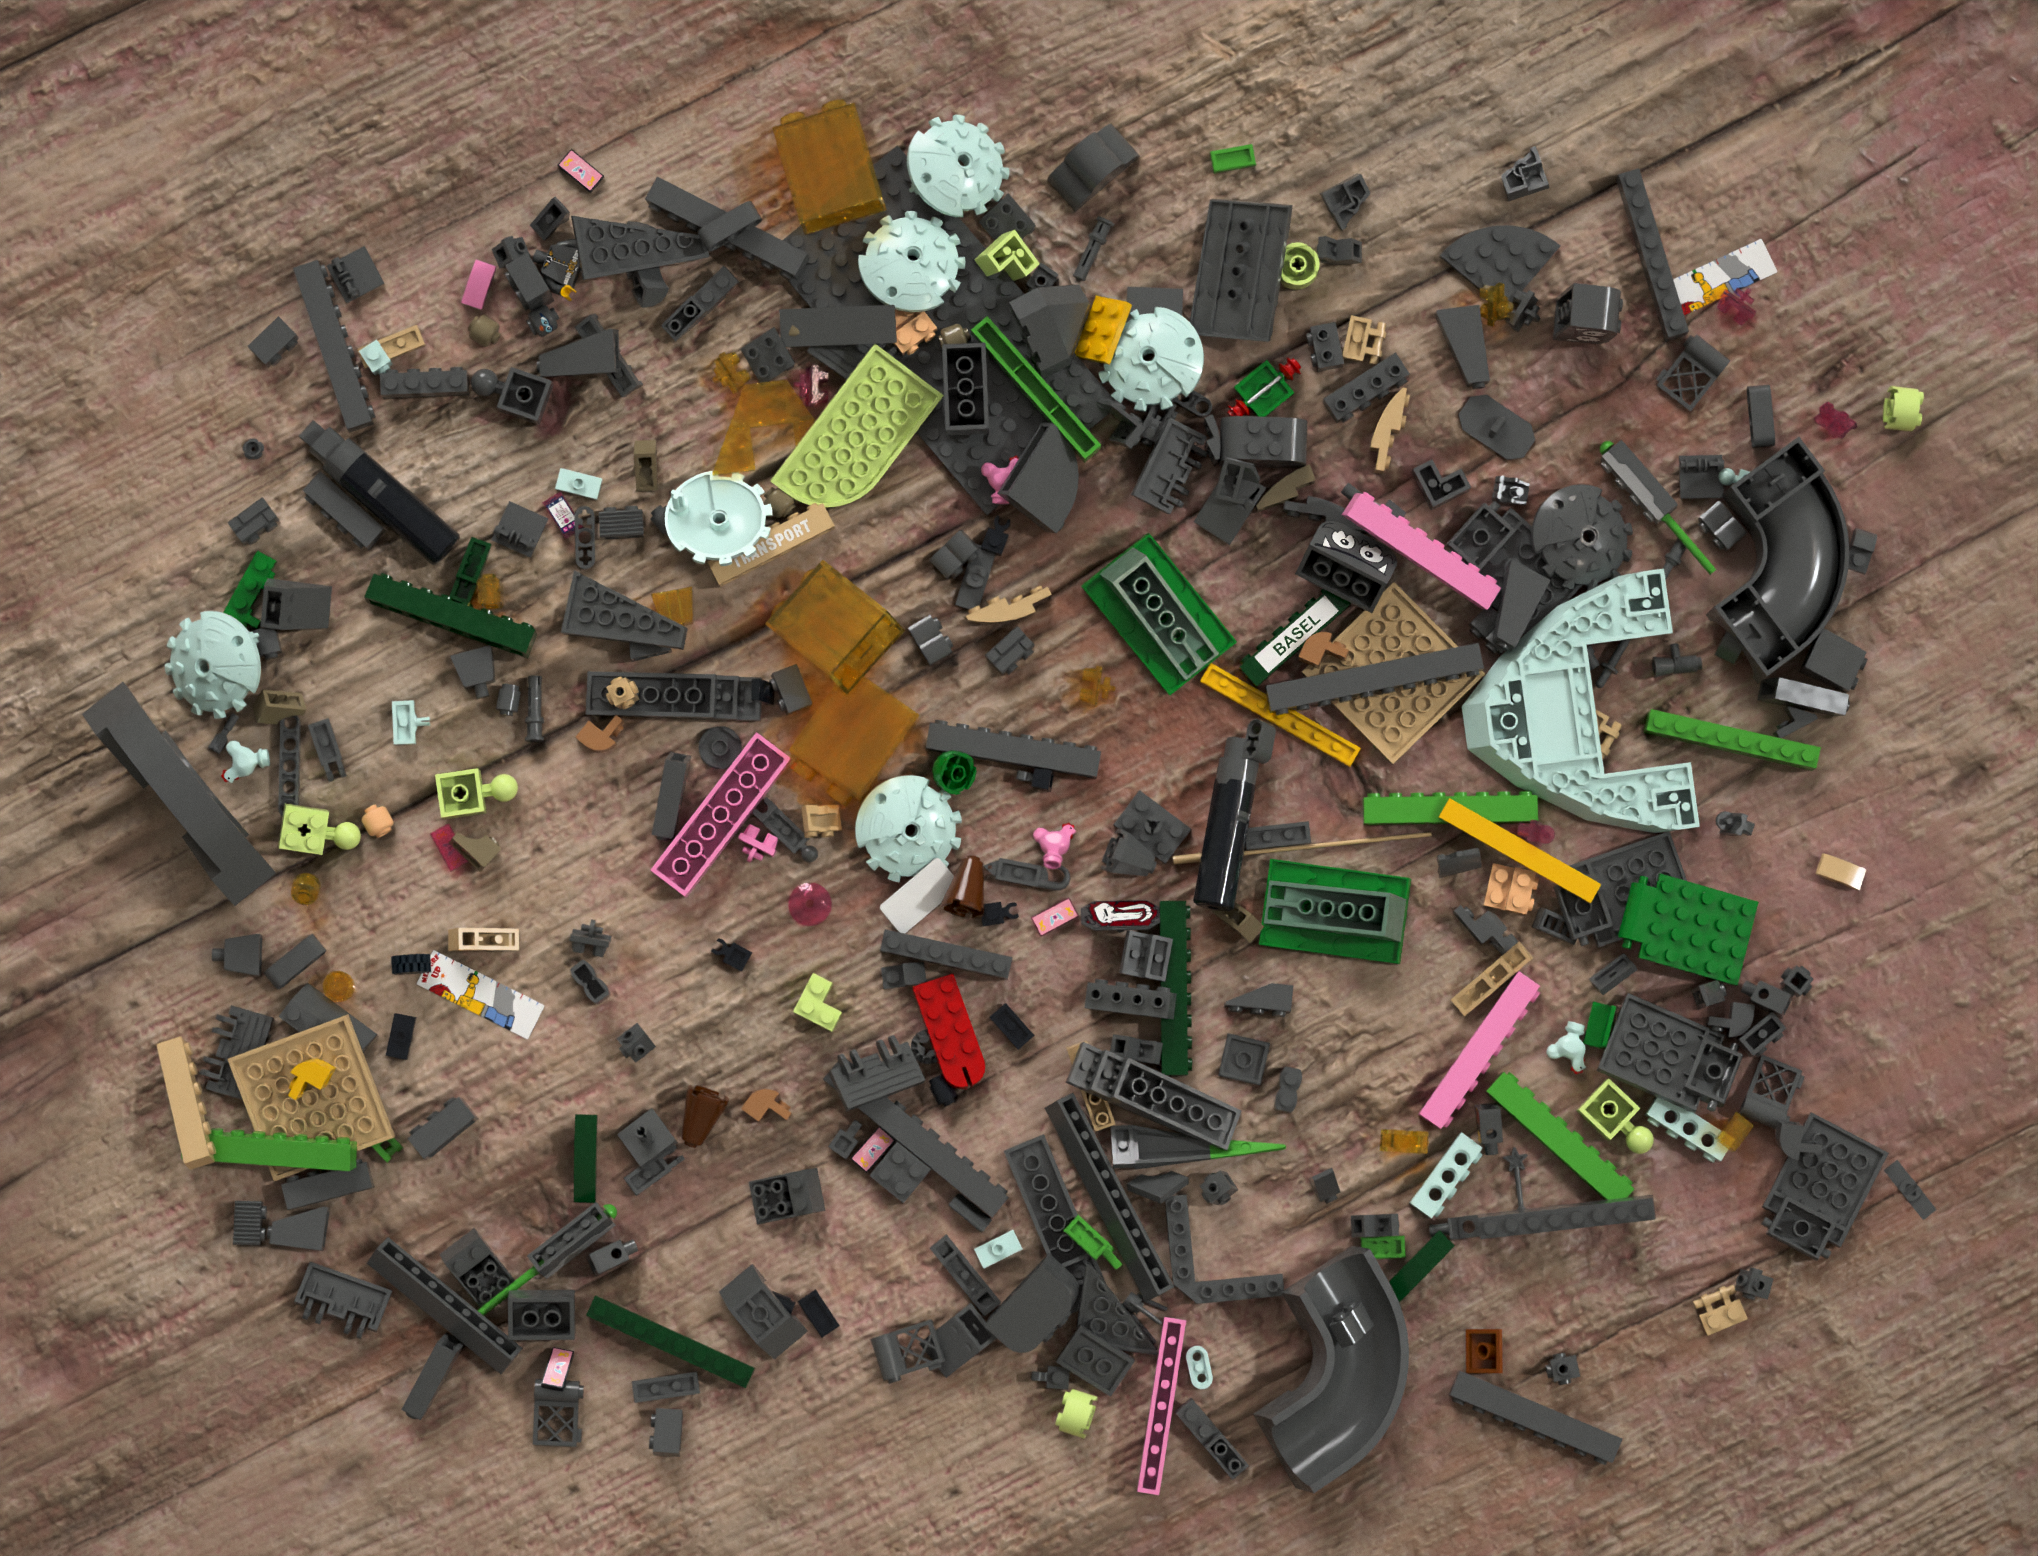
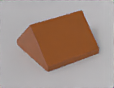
[1466,1329,1503,1373]

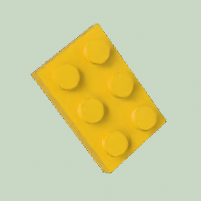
[1075,296,1132,365]

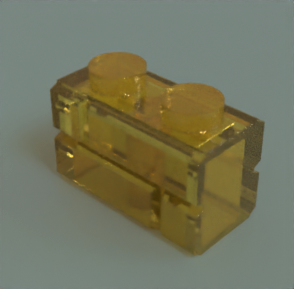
[477,574,504,609]

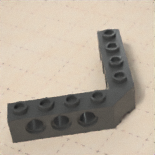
[1165,1195,1284,1304]

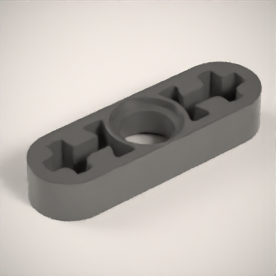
[574,506,595,569]

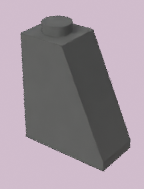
[267,1207,330,1251]

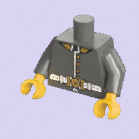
[532,239,581,301]

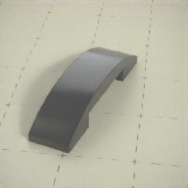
[930,1234,1001,1316]

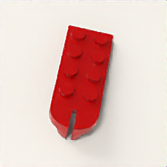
[912,974,985,1090]

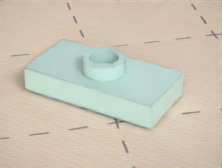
[555,468,603,500]
[974,1230,1022,1268]

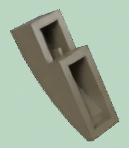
[1255,464,1316,513]

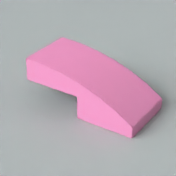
[461,260,497,310]

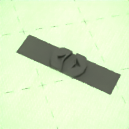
[1884,1160,1937,1220]

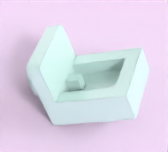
[359,340,393,376]

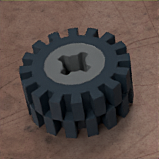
[391,954,431,975]

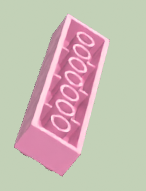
[651,732,792,898]

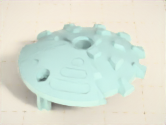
[907,115,1009,217]
[858,211,966,312]
[1098,307,1204,412]
[665,471,773,566]
[165,611,261,719]
[855,775,962,882]

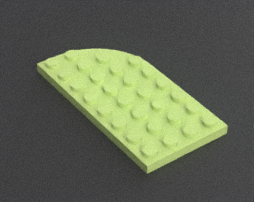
[770,344,944,507]

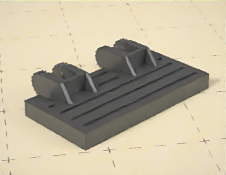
[807,343,898,380]
[1131,418,1208,514]
[199,1005,274,1100]
[829,1035,925,1112]
[294,1262,392,1339]

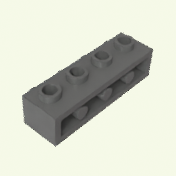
[1323,353,1410,423]
[380,367,470,399]
[1084,979,1177,1020]

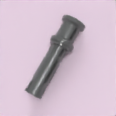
[1073,216,1115,281]
[525,676,544,742]

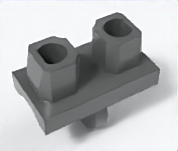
[1502,290,1541,332]
[1716,811,1755,836]
[570,919,612,957]

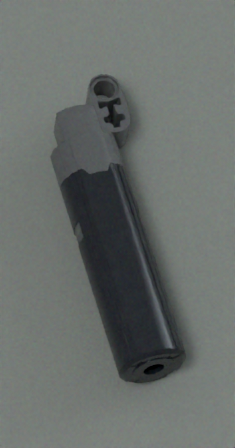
[299,420,460,565]
[1193,719,1276,911]

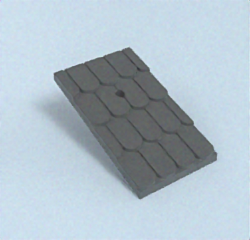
[1190,199,1293,342]

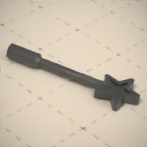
[1503,1147,1528,1210]

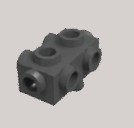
[1140,400,1178,447]

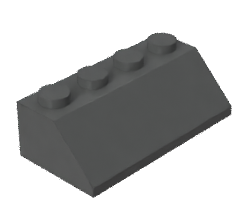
[279,983,378,1053]

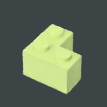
[974,230,1040,281]
[793,973,842,1033]

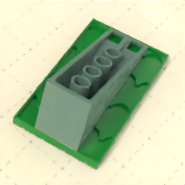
[1081,533,1237,695]
[1259,859,1411,964]

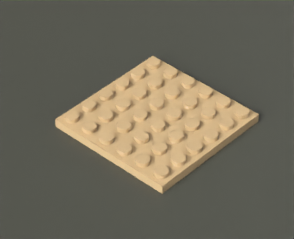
[1301,582,1485,765]
[227,1014,395,1181]

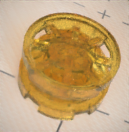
[323,971,355,1002]

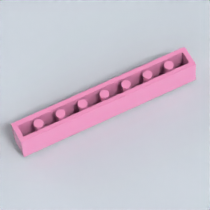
[1342,492,1501,610]
[1418,971,1540,1130]
[1137,1317,1186,1495]

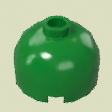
[932,750,977,795]

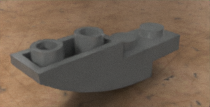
[661,266,740,341]
[1283,496,1367,534]
[1175,1398,1249,1480]

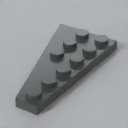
[571,216,709,280]
[561,570,688,650]

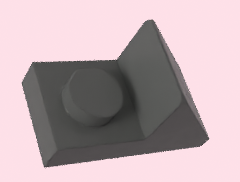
[530,196,570,241]
[1773,706,1818,739]
[881,962,927,990]

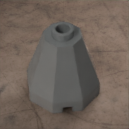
[1101,829,1157,876]

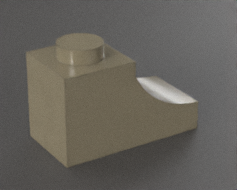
[634,440,658,491]
[253,690,306,725]
[449,832,501,872]
[1212,902,1264,943]

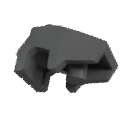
[1492,476,1530,505]

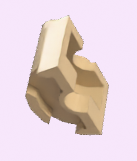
[801,805,842,838]

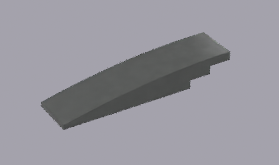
[586,671,763,721]
[1066,1042,1242,1151]
[1004,1134,1106,1314]

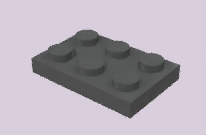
[1056,1325,1135,1397]

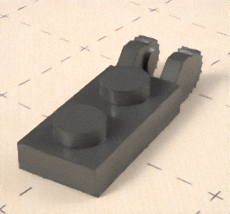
[308,718,347,782]
[624,1145,685,1196]

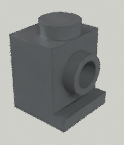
[1026,263,1059,292]

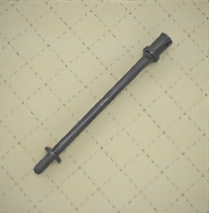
[1596,538,1687,688]

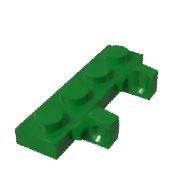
[223,551,277,629]

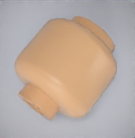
[361,804,394,838]

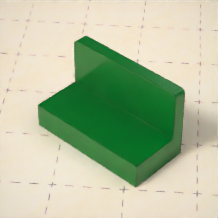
[1583,1001,1616,1049]

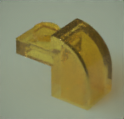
[1715,1111,1753,1152]
[1380,1129,1429,1154]

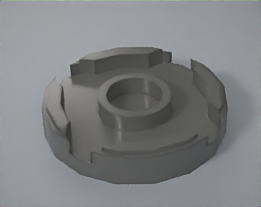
[699,726,742,769]

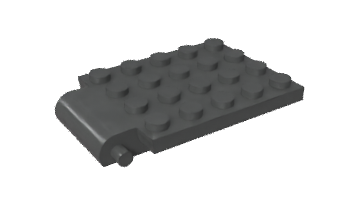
[1446,501,1582,635]
[1553,831,1687,948]
[1596,993,1743,1113]
[1761,1112,1889,1261]

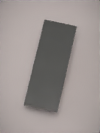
[955,544,995,610]

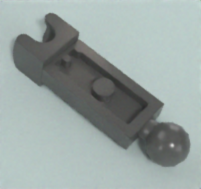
[752,797,818,863]

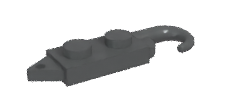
[984,858,1070,891]

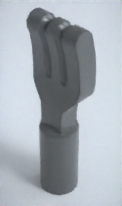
[208,713,239,755]

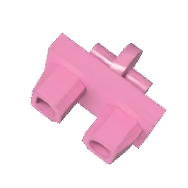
[738,824,778,863]

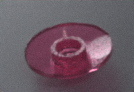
[788,883,832,926]

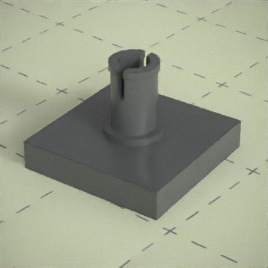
[617,1108,678,1169]

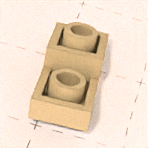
[1816,854,1866,890]

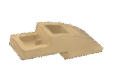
[1370,388,1410,474]
[965,586,1052,623]
[1066,1040,1116,1132]

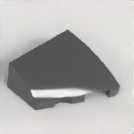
[1501,146,1549,202]
[1320,174,1370,230]
[1436,848,1482,878]

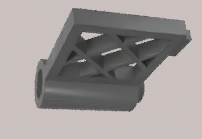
[1656,334,1731,412]
[1739,1055,1805,1129]
[870,1319,945,1384]
[533,1379,584,1447]

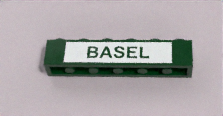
[1238,589,1353,688]

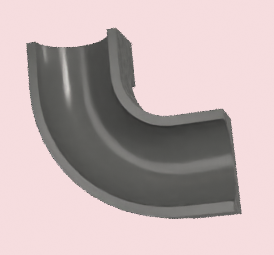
[1706,437,1850,684]
[82,682,276,906]
[1253,1246,1409,1493]

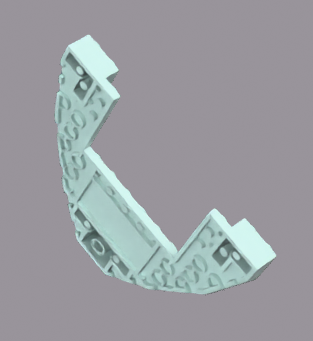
[1461,569,1700,833]

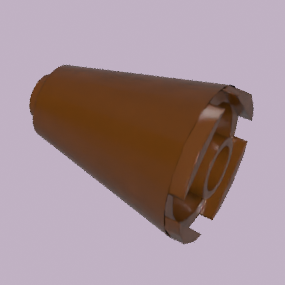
[941,856,984,918]
[681,1085,729,1148]

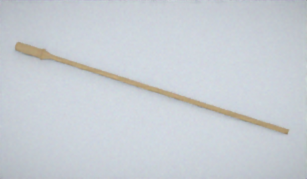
[1173,832,1432,865]

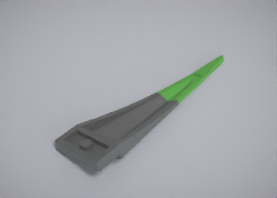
[1111,1125,1286,1170]

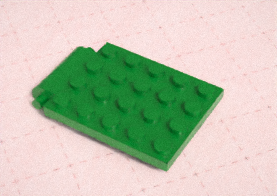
[1618,873,1759,986]

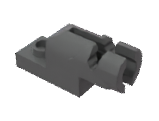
[1453,905,1519,955]

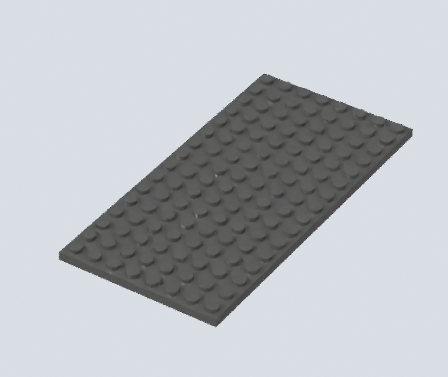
[779,145,1115,516]

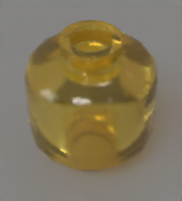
[291,873,321,905]

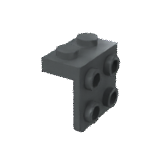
[1097,398,1146,449]

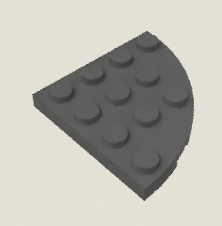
[1439,225,1561,311]

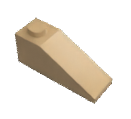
[448,928,519,952]

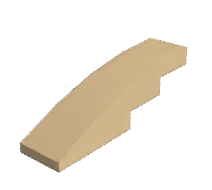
[1451,941,1533,1016]

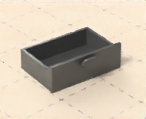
[1126,287,1183,323]

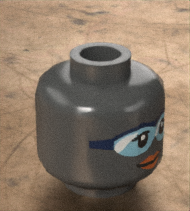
[526,305,560,337]

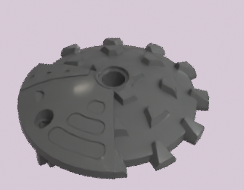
[1531,484,1633,591]

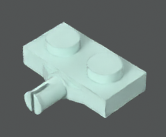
[392,700,430,745]

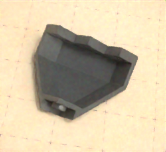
[1009,285,1090,379]

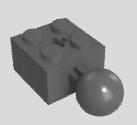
[471,367,554,425]

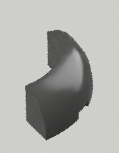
[626,221,669,308]

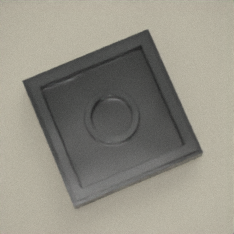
[1218,1033,1270,1086]

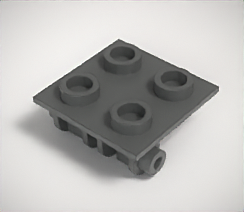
[979,193,1036,240]
[327,246,385,303]
[741,327,795,386]
[1679,455,1724,499]
[492,501,549,558]

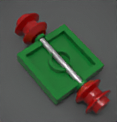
[1227,357,1301,417]

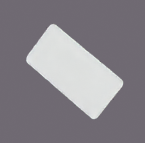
[880,858,954,933]

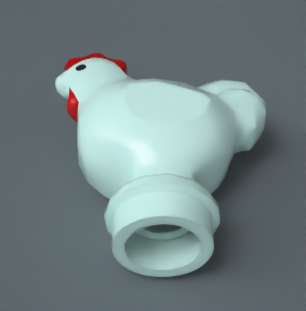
[221,741,270,783]
[1546,1021,1586,1074]

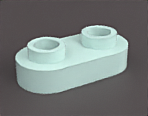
[1186,1346,1213,1389]

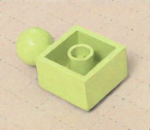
[435,768,518,820]
[278,804,361,855]
[1576,1078,1654,1154]

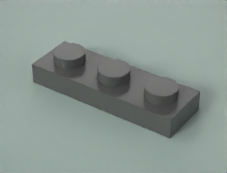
[1246,821,1311,850]
[632,1372,700,1403]

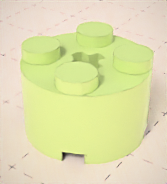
[1280,242,1320,290]
[1883,386,1924,432]
[1055,1389,1098,1439]

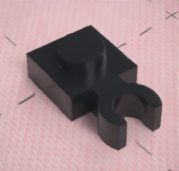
[981,515,1011,556]
[981,902,1019,927]
[711,938,752,972]

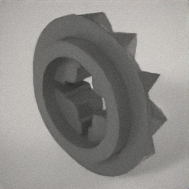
[911,1029,937,1064]

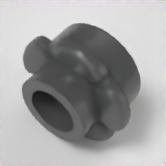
[243,439,264,459]

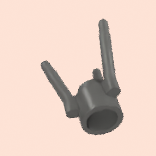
[1123,1292,1167,1344]

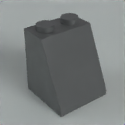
[1799,629,1868,693]

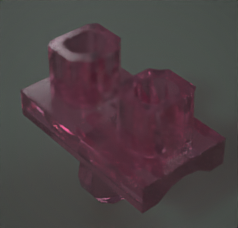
[1717,287,1756,326]
[793,365,828,407]
[1814,402,1857,439]
[1517,820,1555,847]

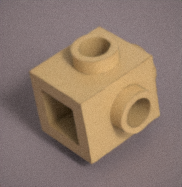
[606,677,640,710]

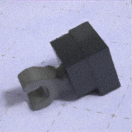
[1016,768,1055,792]

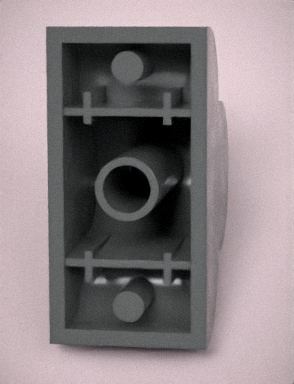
[1047,124,1140,212]

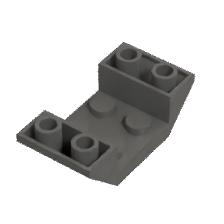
[719,1264,808,1359]

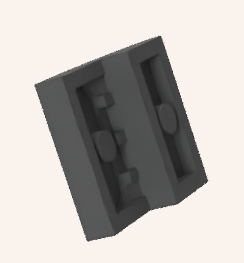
[1203,414,1220,466]
[1119,930,1173,982]

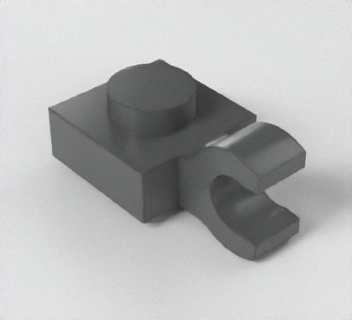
[828,1120,862,1159]
[1031,1366,1070,1390]

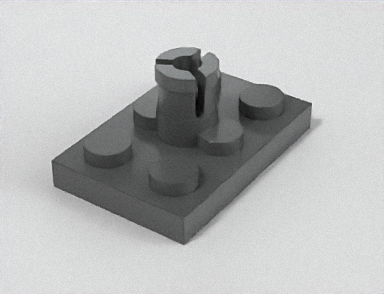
[1113,790,1191,864]

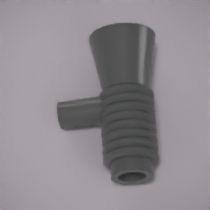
[1652,643,1702,678]

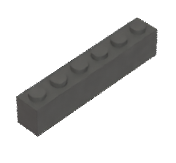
[880,929,1013,980]

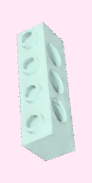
[1645,1097,1735,1163]
[1409,1132,1483,1219]

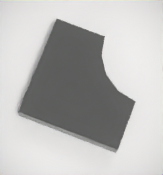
[1127,1171,1189,1204]

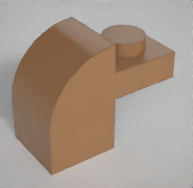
[1299,632,1349,669]
[575,715,624,752]
[741,1089,792,1122]

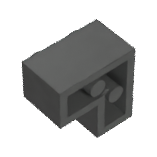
[1411,459,1471,511]

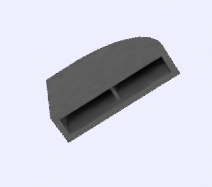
[997,422,1079,534]

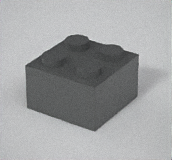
[870,1142,931,1203]

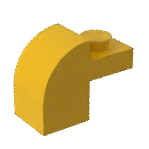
[288,1059,336,1100]

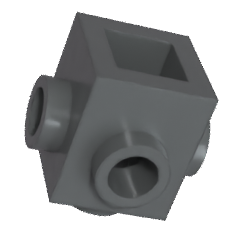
[492,236,531,269]
[1780,965,1814,997]
[617,1023,656,1063]
[1200,1170,1238,1205]
[1735,1267,1773,1300]
[1545,1353,1580,1385]

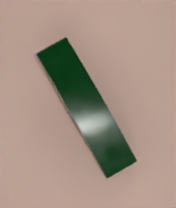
[450,537,492,604]
[574,1114,598,1203]
[1389,1230,1455,1303]

